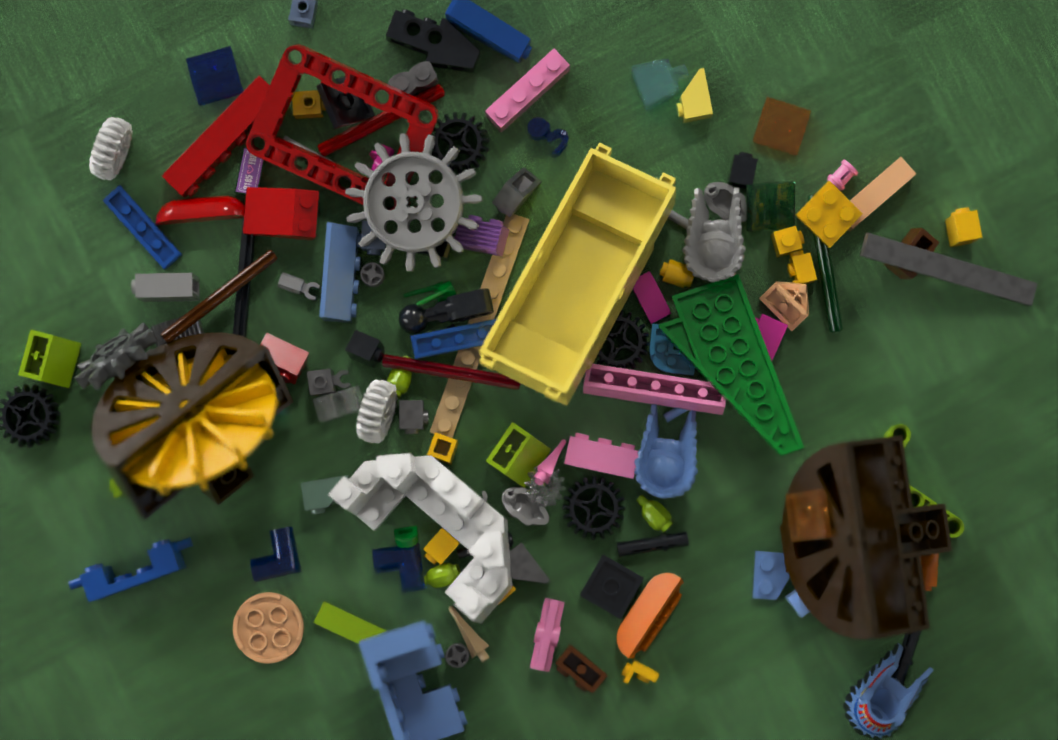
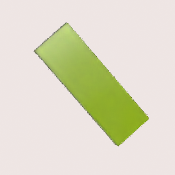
[314,601,387,644]

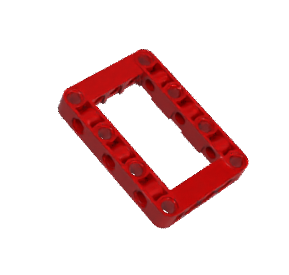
[246,44,439,210]

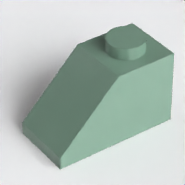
[301,475,350,515]

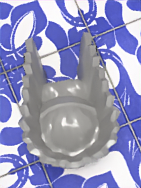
[682,187,746,282]

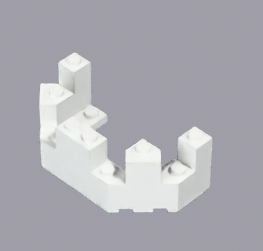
[328,453,512,624]

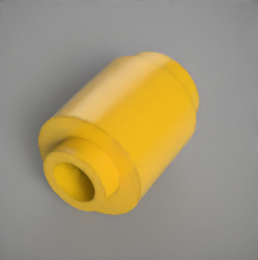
[659,259,694,288]

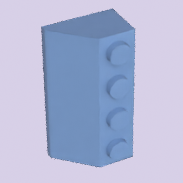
[319,222,362,323]

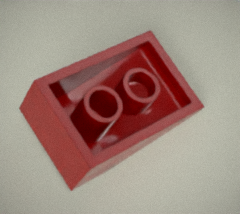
[243,187,319,241]

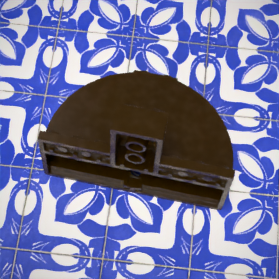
[780,436,952,640]

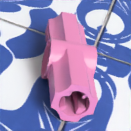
[530,598,565,672]

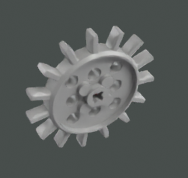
[345,133,483,271]

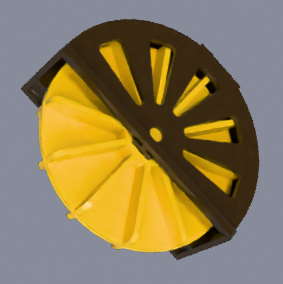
[92,333,294,520]

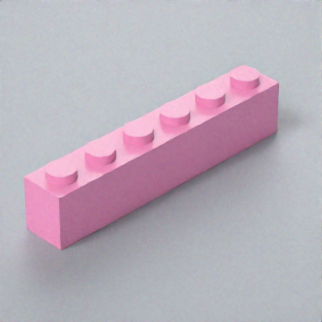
[583,364,726,415]

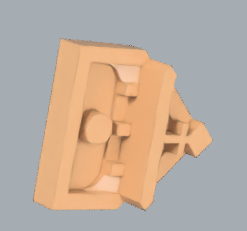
[759,281,809,331]

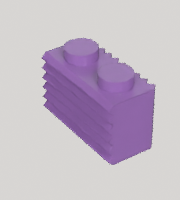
[454,215,509,257]

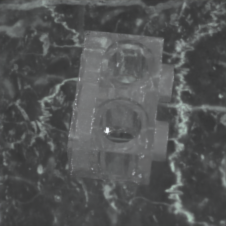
[313,386,363,423]

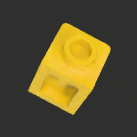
[621,659,660,684]

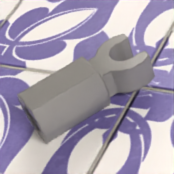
[278,272,321,300]

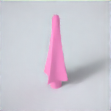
[533,439,566,485]

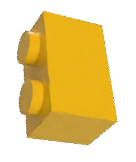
[945,207,983,247]

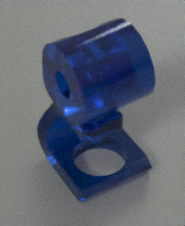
[528,117,569,158]

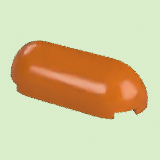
[617,573,684,659]

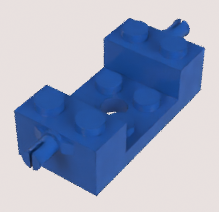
[68,537,193,602]

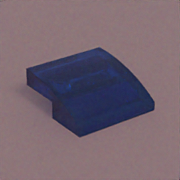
[186,46,244,106]

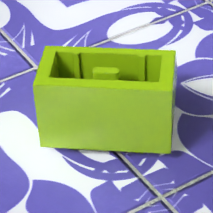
[18,330,82,388]
[486,422,551,488]

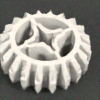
[89,117,133,181]
[356,379,398,444]

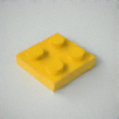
[796,181,863,248]

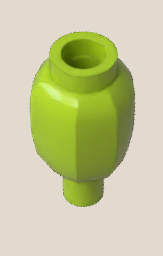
[387,356,412,399]
[636,494,674,533]
[418,563,461,588]

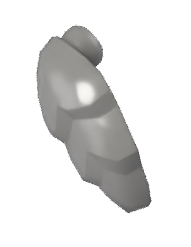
[704,182,750,222]
[502,487,549,526]

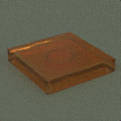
[752,97,811,156]
[785,489,832,542]

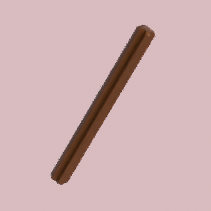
[160,250,278,343]

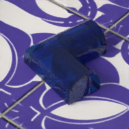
[250,526,302,582]
[372,543,426,593]

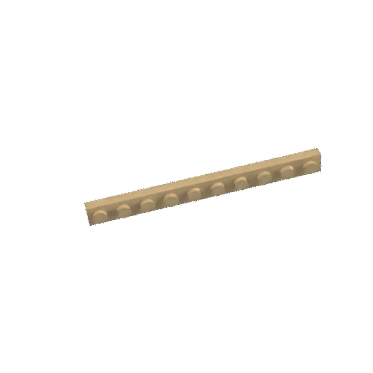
[430,214,530,438]

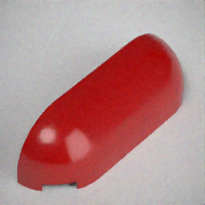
[156,196,245,225]

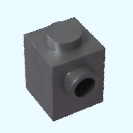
[399,400,429,434]

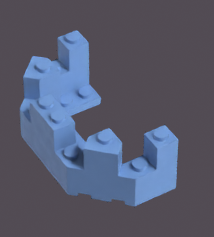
[359,620,468,740]

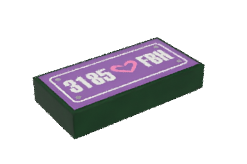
[234,147,266,196]

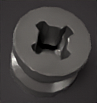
[360,262,385,287]
[445,643,470,668]

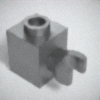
[307,368,351,397]

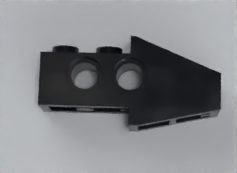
[386,9,480,73]

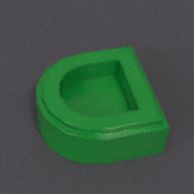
[394,525,419,548]

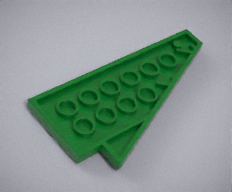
[658,274,804,457]

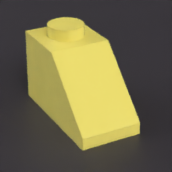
[676,68,713,123]

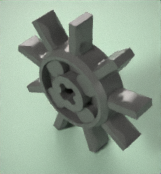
[74,323,158,390]

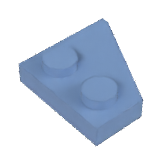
[752,551,790,600]

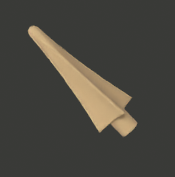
[449,606,490,663]

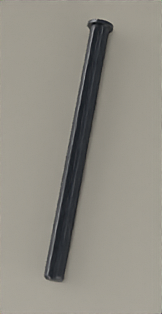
[233,218,255,338]

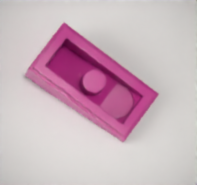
[632,271,671,324]

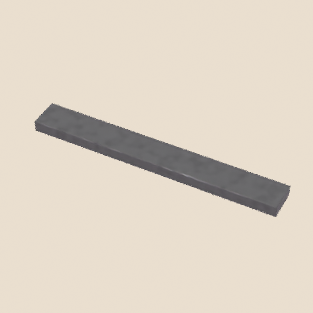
[860,233,1038,306]

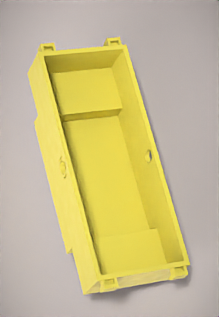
[479,143,676,406]

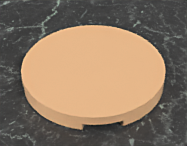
[233,592,304,664]

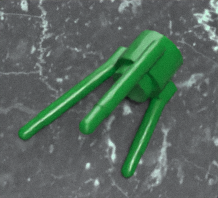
[403,281,457,324]

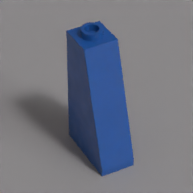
[445,0,533,64]

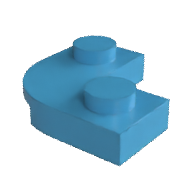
[649,324,695,376]

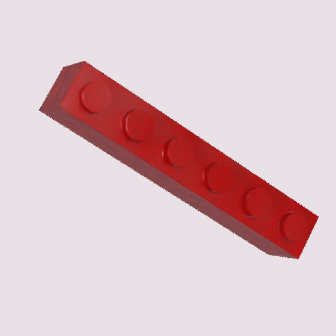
[162,75,270,198]

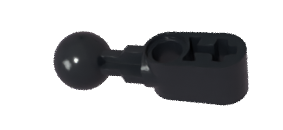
[398,288,494,334]

